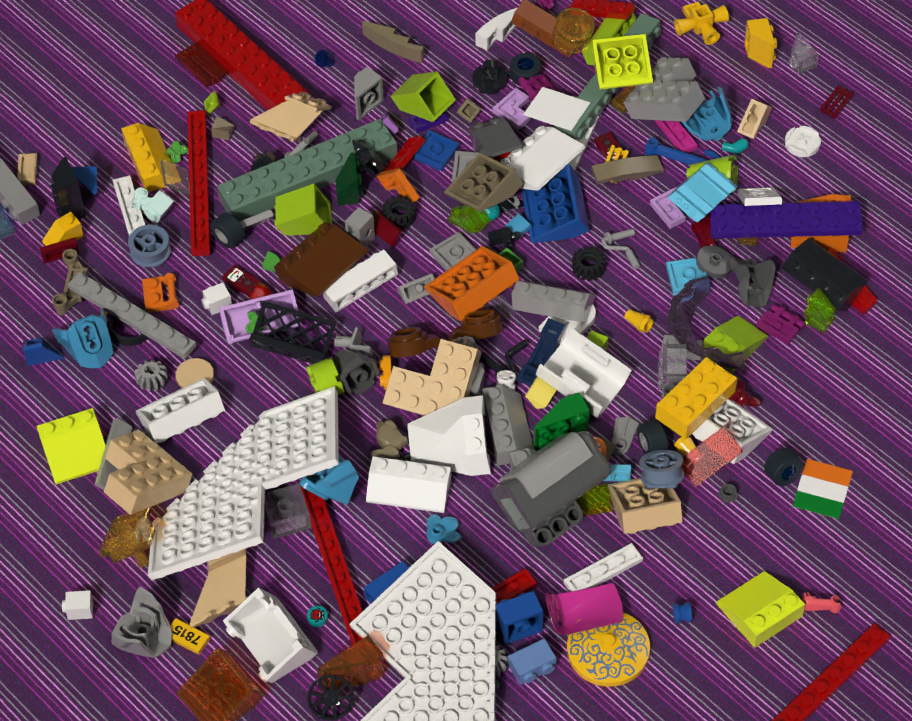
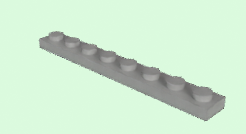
[68,272,197,359]

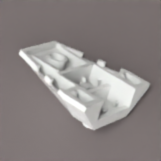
[407,395,491,476]

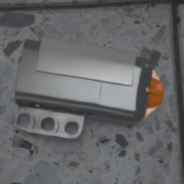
[491,431,611,547]

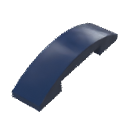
[516,318,566,386]

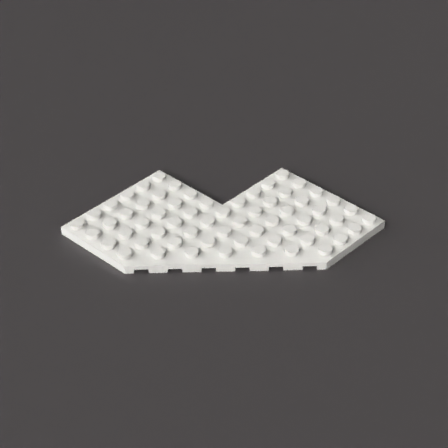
[148,386,339,581]
[349,541,496,721]

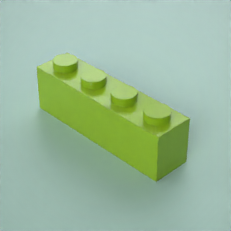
[582,12,636,66]

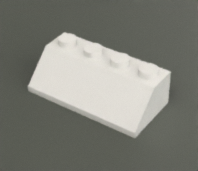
[136,378,225,443]
[366,456,451,513]

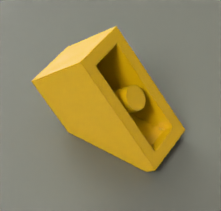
[42,212,84,246]

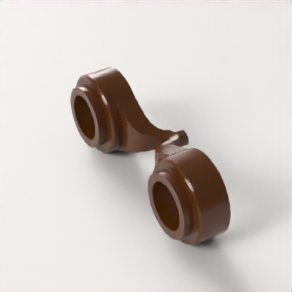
[387,309,503,357]

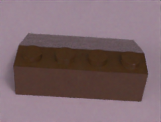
[274,222,369,297]

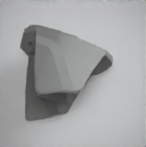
[111,587,172,658]

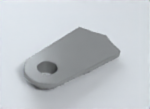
[612,416,640,455]

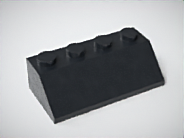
[781,238,868,311]

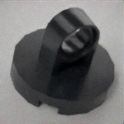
[472,60,507,95]

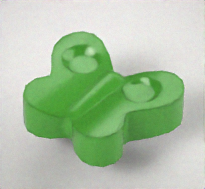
[166,141,188,164]
[245,310,265,333]

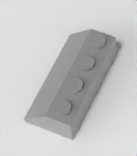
[511,281,596,323]
[482,386,534,466]

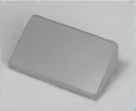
[396,273,435,304]

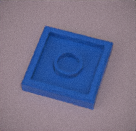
[412,130,460,172]

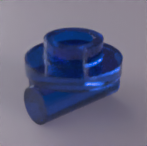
[315,50,334,67]

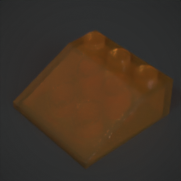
[176,648,266,721]

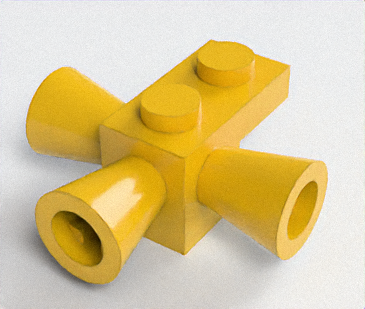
[674,2,729,45]

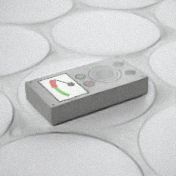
[240,210,274,231]

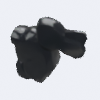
[352,139,386,178]

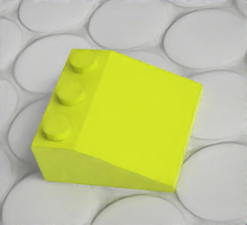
[592,34,653,90]
[36,408,106,484]
[716,571,805,648]

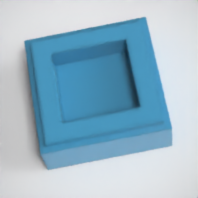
[505,214,532,237]

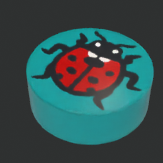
[307,606,328,627]

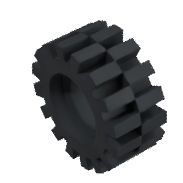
[382,195,416,230]
[572,246,606,281]

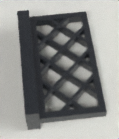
[249,301,336,364]

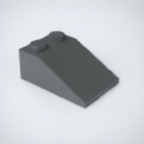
[468,116,523,158]

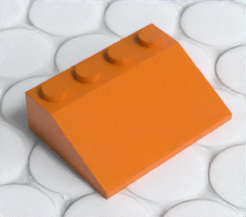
[424,246,519,321]

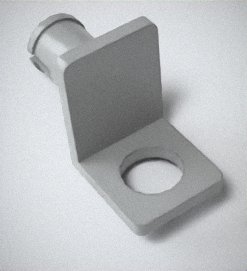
[334,327,374,359]

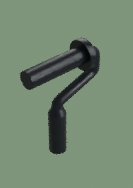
[480,340,528,377]

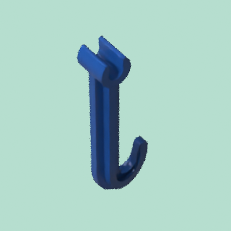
[645,137,720,165]

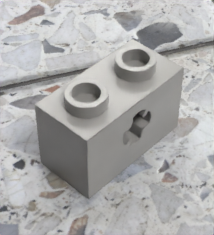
[345,207,375,247]

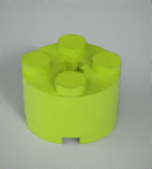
[306,357,345,395]

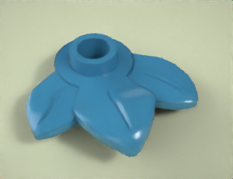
[426,514,462,544]

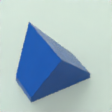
[71,166,97,196]
[22,337,65,366]

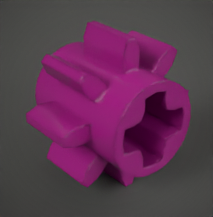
[534,0,555,11]

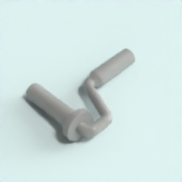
[285,131,318,157]
[601,229,640,269]

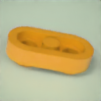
[379,355,391,390]

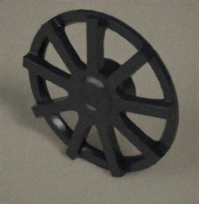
[307,674,355,721]

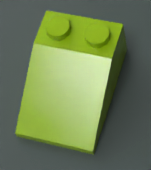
[703,316,768,373]

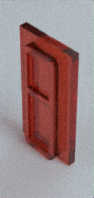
[175,42,229,87]
[681,426,743,487]

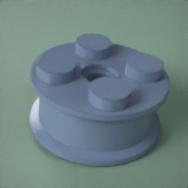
[128,225,171,268]
[639,450,685,489]

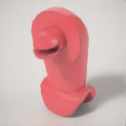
[802,592,841,613]

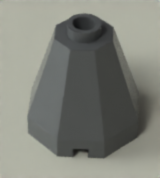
[333,349,379,395]

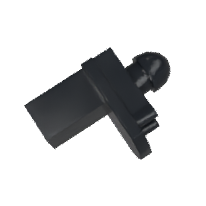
[250,150,276,172]
[488,227,521,250]

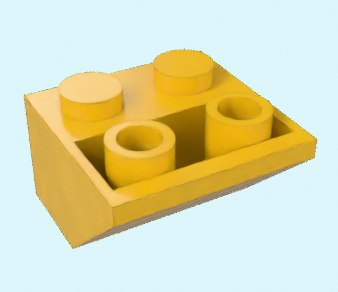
[744,18,777,68]

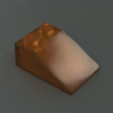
[317,635,385,691]

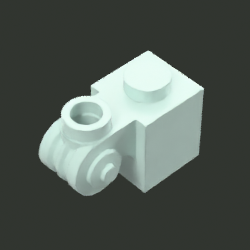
[131,187,174,223]

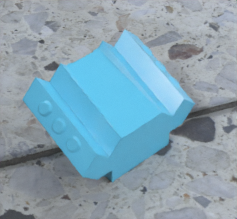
[667,162,737,222]

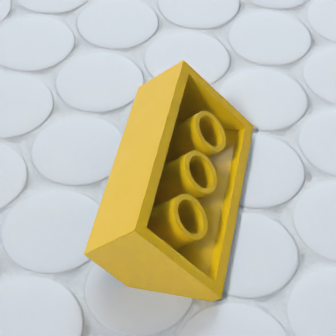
[121,123,180,193]

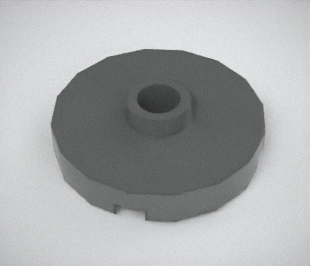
[696,245,731,278]

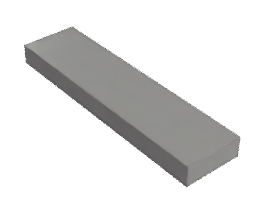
[95,418,132,490]

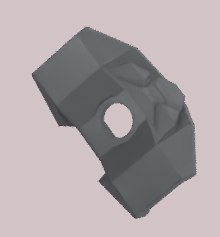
[728,256,776,308]

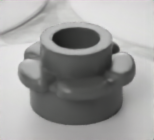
[718,484,738,503]

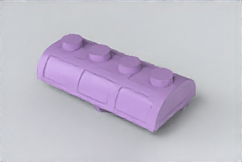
[219,289,302,345]

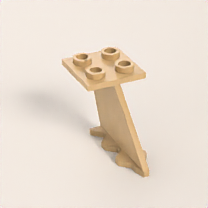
[250,92,332,142]
[189,548,247,628]

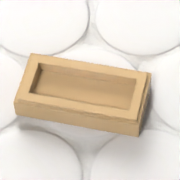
[17,153,38,186]

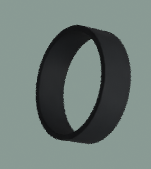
[110,306,149,346]

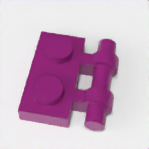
[518,75,556,101]
[756,304,806,345]

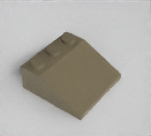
[444,152,524,212]

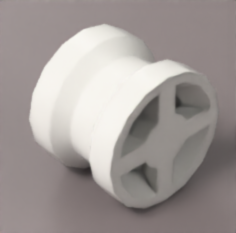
[496,370,516,391]

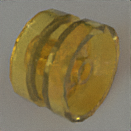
[552,8,595,54]

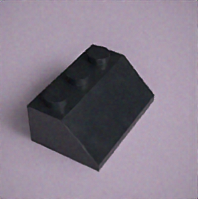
[50,157,86,220]

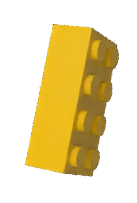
[655,357,737,440]

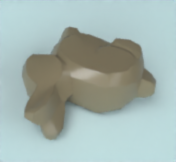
[370,420,408,460]

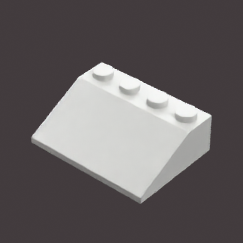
[500,126,585,191]
[692,399,773,464]

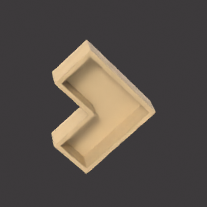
[383,339,482,416]
[104,429,192,515]

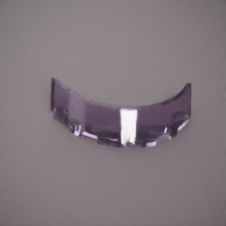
[668,276,744,370]

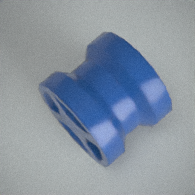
[673,602,692,624]

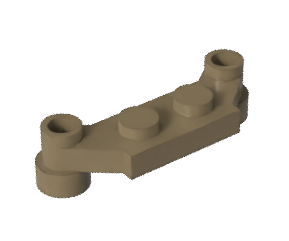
[52,249,88,315]

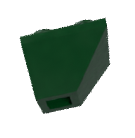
[335,152,363,206]

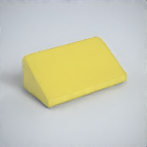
[525,376,557,409]

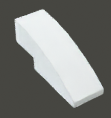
[475,8,517,51]

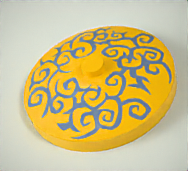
[567,612,650,687]

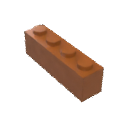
[511,0,584,58]

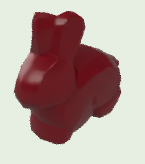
[691,213,719,248]
[728,376,761,408]

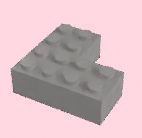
[623,57,705,122]

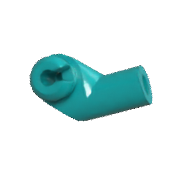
[722,138,748,154]

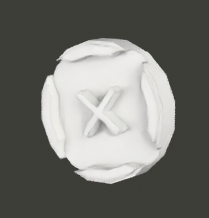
[785,126,821,157]

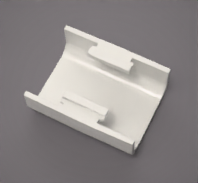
[535,327,632,418]

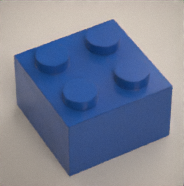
[495,591,543,645]

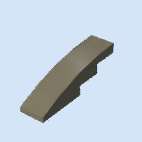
[362,21,424,63]
[591,155,664,185]

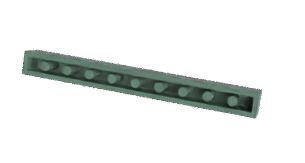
[556,13,661,141]

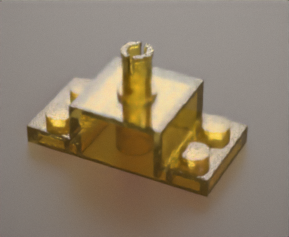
[99,507,156,568]

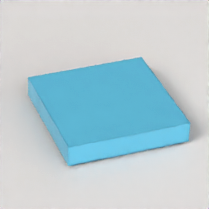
[666,258,710,295]

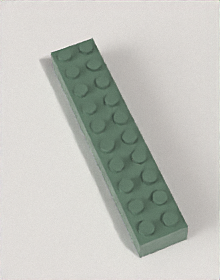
[217,119,397,222]

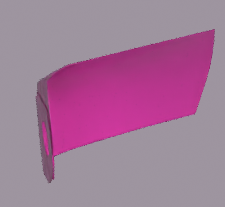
[545,583,623,635]

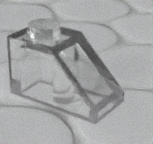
[789,32,819,74]

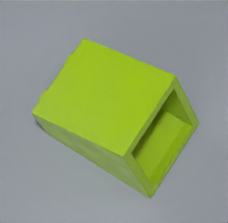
[391,71,456,122]
[274,184,332,236]

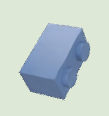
[508,639,556,685]

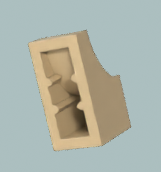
[737,99,773,139]

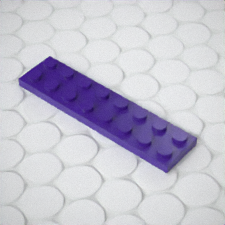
[710,201,862,239]

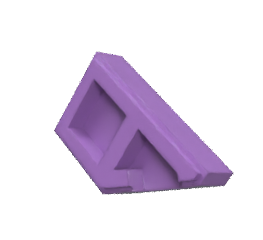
[381,112,399,134]

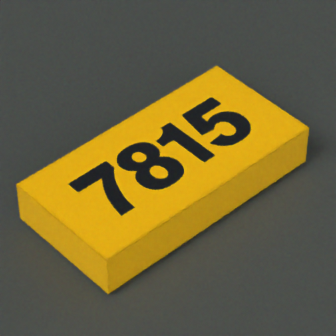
[170,618,210,655]

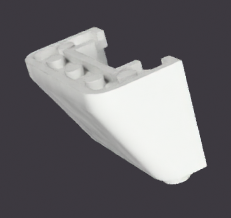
[223,587,318,683]

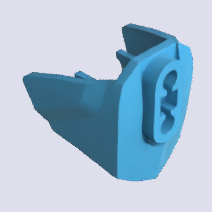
[682,86,732,141]
[52,309,113,368]
[299,455,359,505]

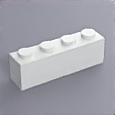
[323,249,398,312]

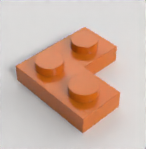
[376,168,420,202]

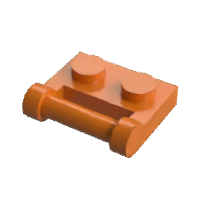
[142,273,179,313]

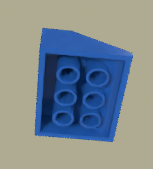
[521,163,590,244]

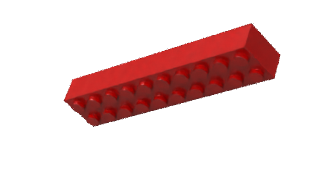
[175,0,310,111]

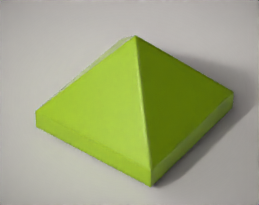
[204,91,221,116]

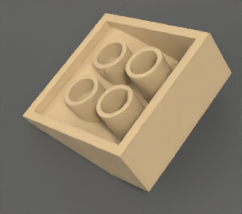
[607,478,682,534]

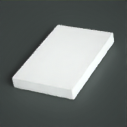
[738,187,782,206]

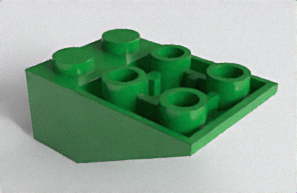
[534,392,589,451]

